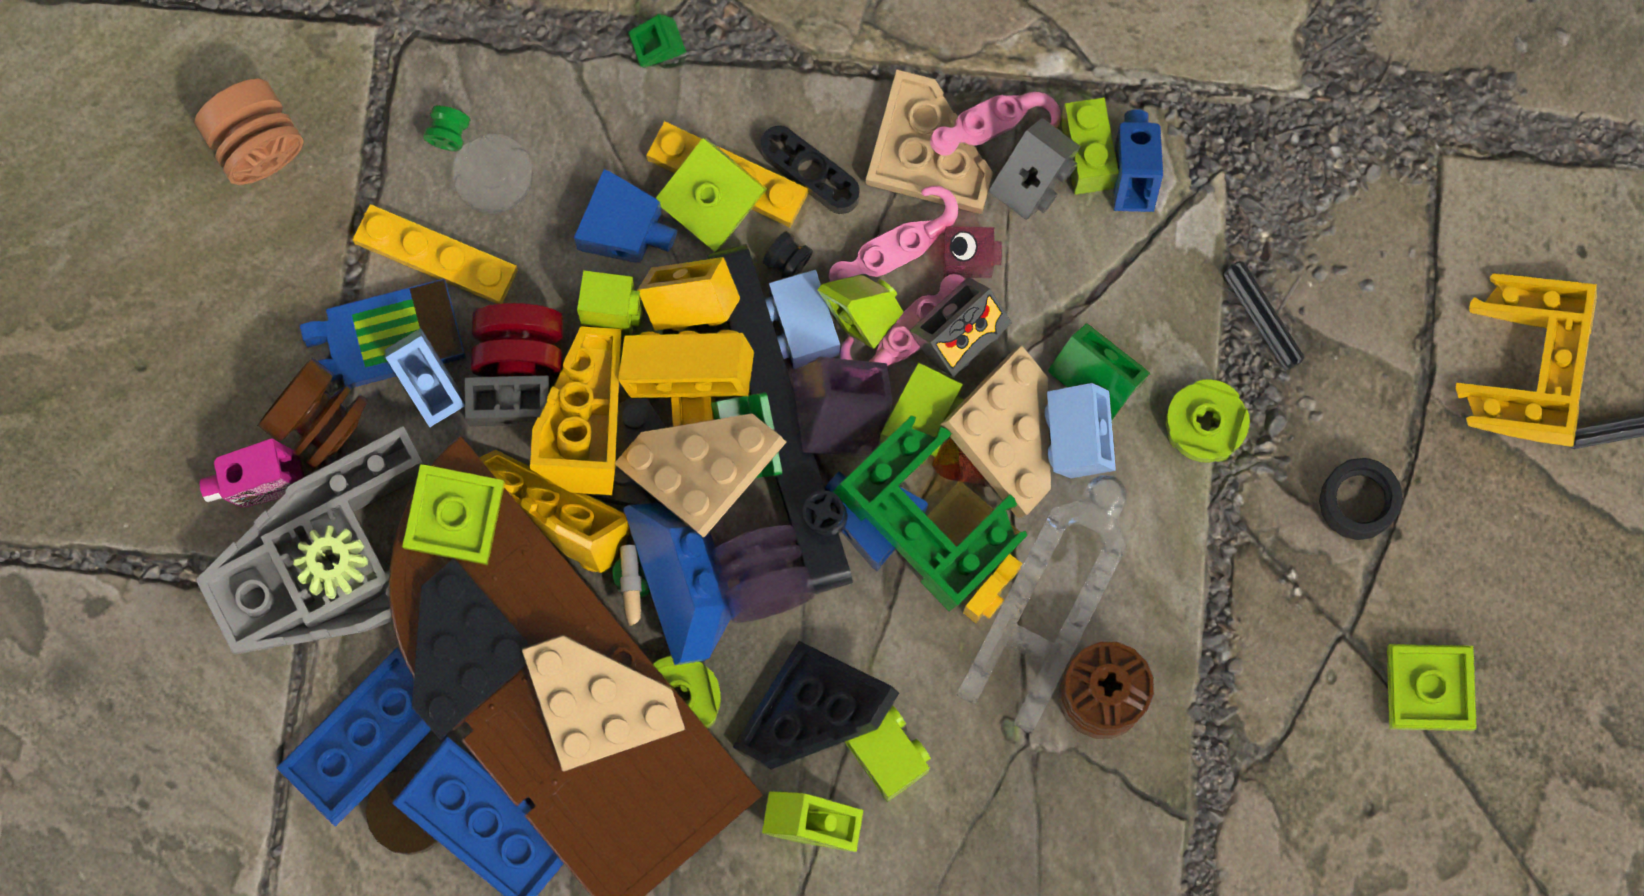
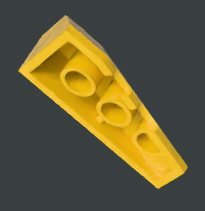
[530,326,622,495]
[479,449,630,573]

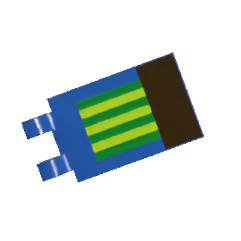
[299,278,466,388]

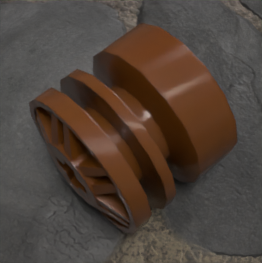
[257,357,368,469]
[1059,642,1154,739]

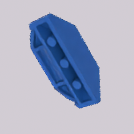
[623,503,736,665]

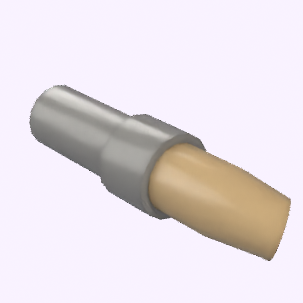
[620,545,642,626]

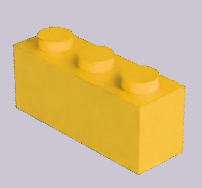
[618,330,754,398]

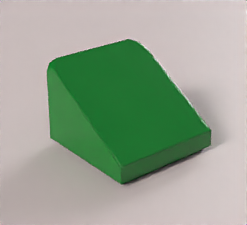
[628,14,686,68]

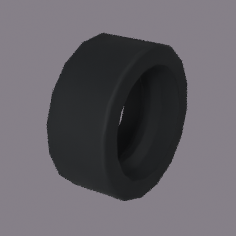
[1319,458,1403,540]

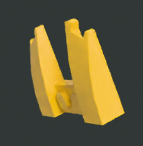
[1455,273,1597,447]

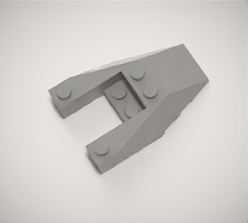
[196,426,424,655]

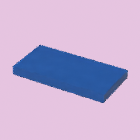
[276,647,431,827]
[392,737,564,896]

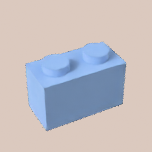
[764,269,840,369]
[385,328,465,427]
[1045,383,1116,478]

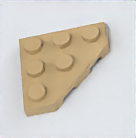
[866,70,993,214]
[940,346,1051,518]
[615,414,786,538]
[522,635,685,771]

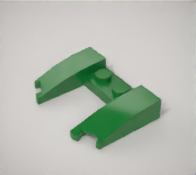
[833,415,1028,611]

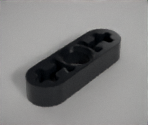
[761,126,860,214]

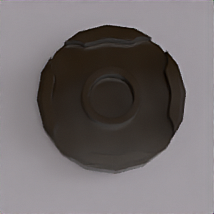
[366,769,438,855]

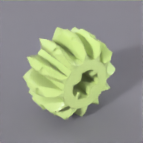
[294,525,368,599]

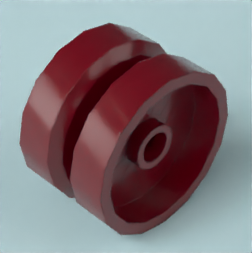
[471,303,563,380]

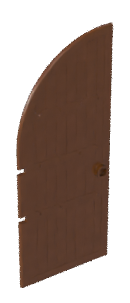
[389,436,763,896]

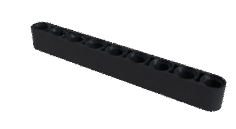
[707,244,853,595]

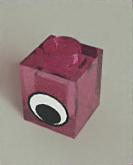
[943,226,1002,278]

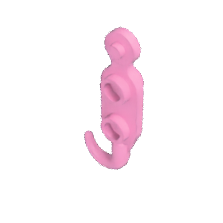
[930,91,1061,156]
[828,186,958,282]
[840,274,965,378]

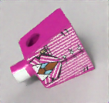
[199,438,304,507]

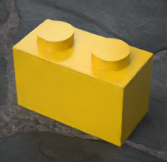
[637,257,740,331]

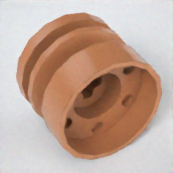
[194,78,304,185]

